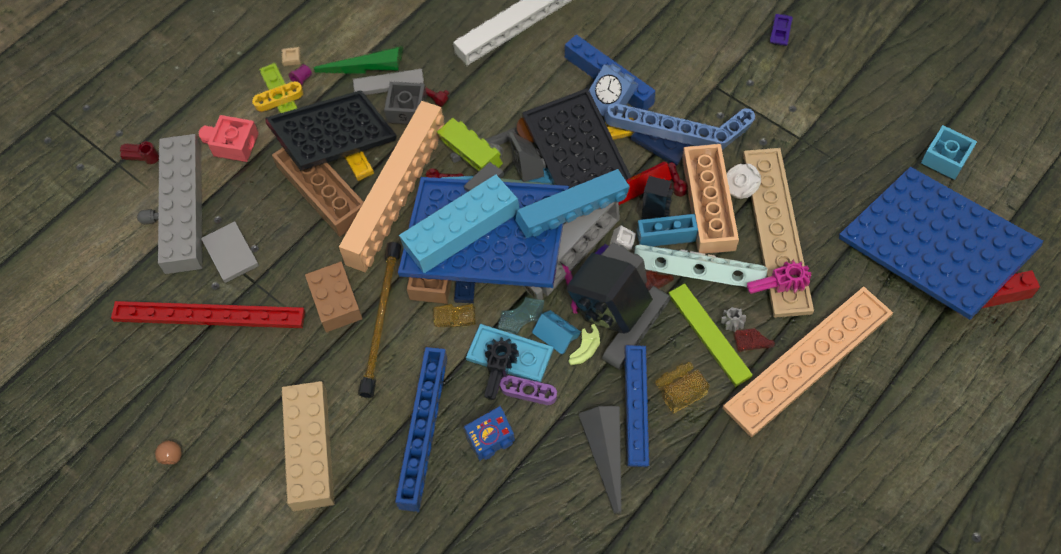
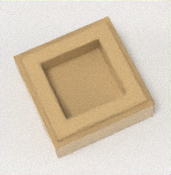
[282,47,301,66]

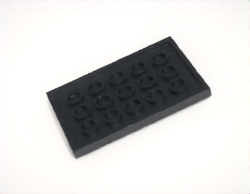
[522,88,631,189]
[265,90,397,171]

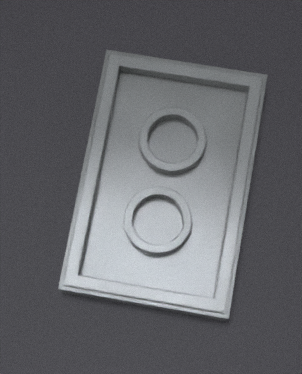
[201,222,259,283]

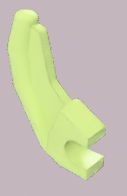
[568,324,600,365]

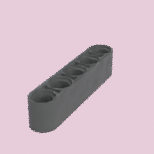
[602,286,671,370]

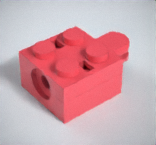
[199,115,259,162]

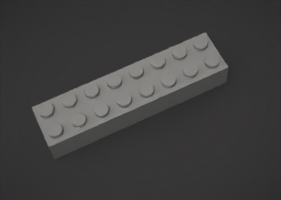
[158,134,203,274]

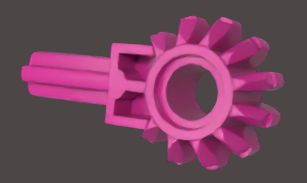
[747,259,811,294]

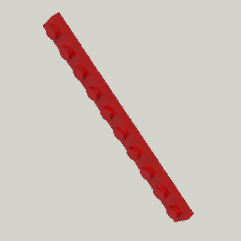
[111,301,305,328]

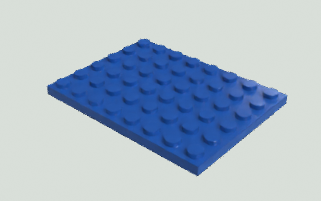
[839,167,1043,320]
[398,177,569,288]

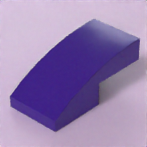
[770,14,793,46]

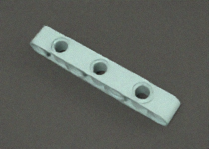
[634,245,768,287]

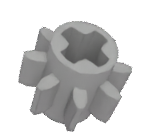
[721,307,746,332]

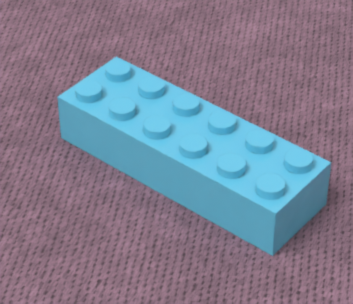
[399,175,520,273]

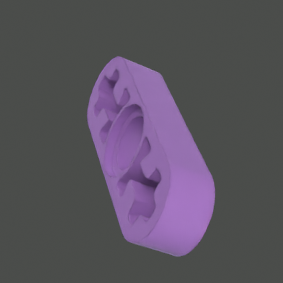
[500,376,557,405]

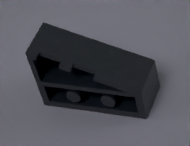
[641,176,674,220]

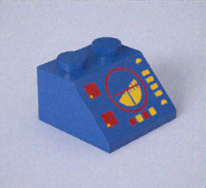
[464,406,515,461]

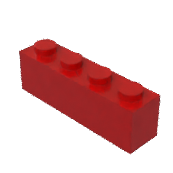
[957,270,1040,313]

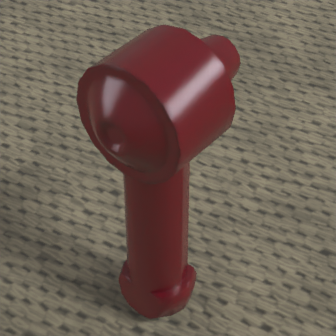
[425,87,449,106]
[668,163,688,197]
[426,168,464,178]

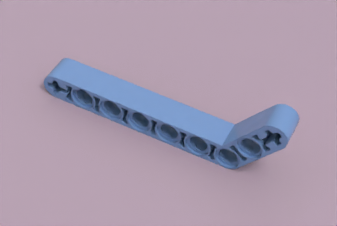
[605,103,755,150]

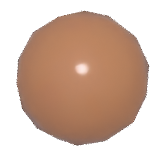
[155,441,182,465]

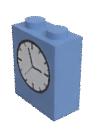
[589,64,639,117]

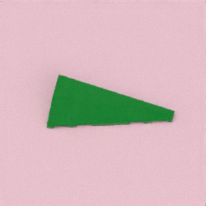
[314,45,403,74]

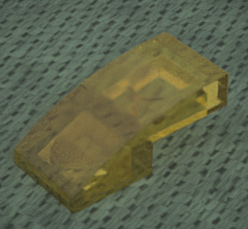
[433,304,476,327]

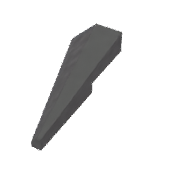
[579,406,621,514]

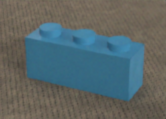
[637,214,698,246]

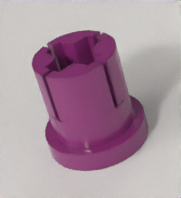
[289,64,312,86]

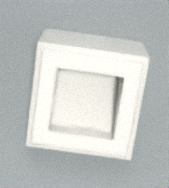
[610,226,636,250]

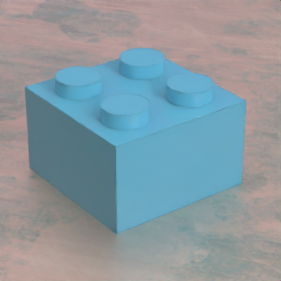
[921,125,977,180]

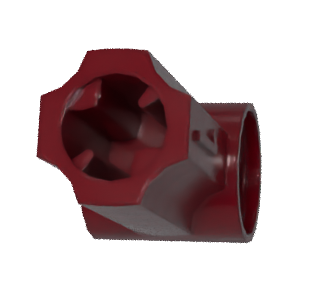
[120,141,159,164]

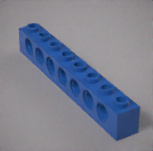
[395,347,448,512]

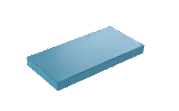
[466,324,554,383]

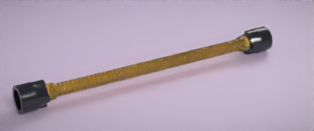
[358,242,402,398]

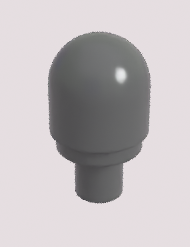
[137,209,159,224]

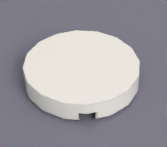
[727,163,761,199]

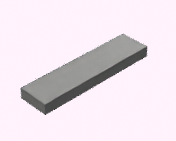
[353,69,424,95]

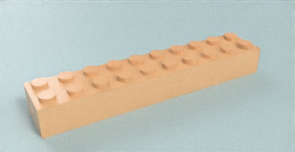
[339,101,444,273]

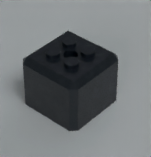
[567,253,653,334]

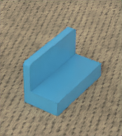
[532,310,581,354]

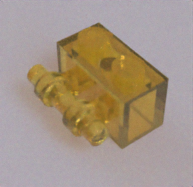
[655,362,709,414]

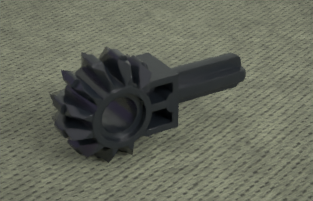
[484,337,519,400]

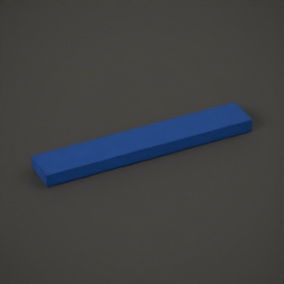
[625,345,649,467]

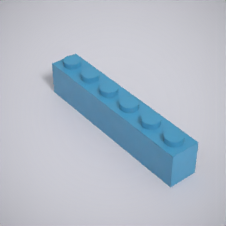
[515,169,630,238]

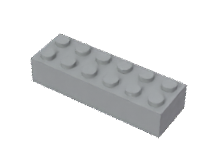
[540,201,620,296]

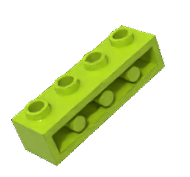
[437,118,503,171]

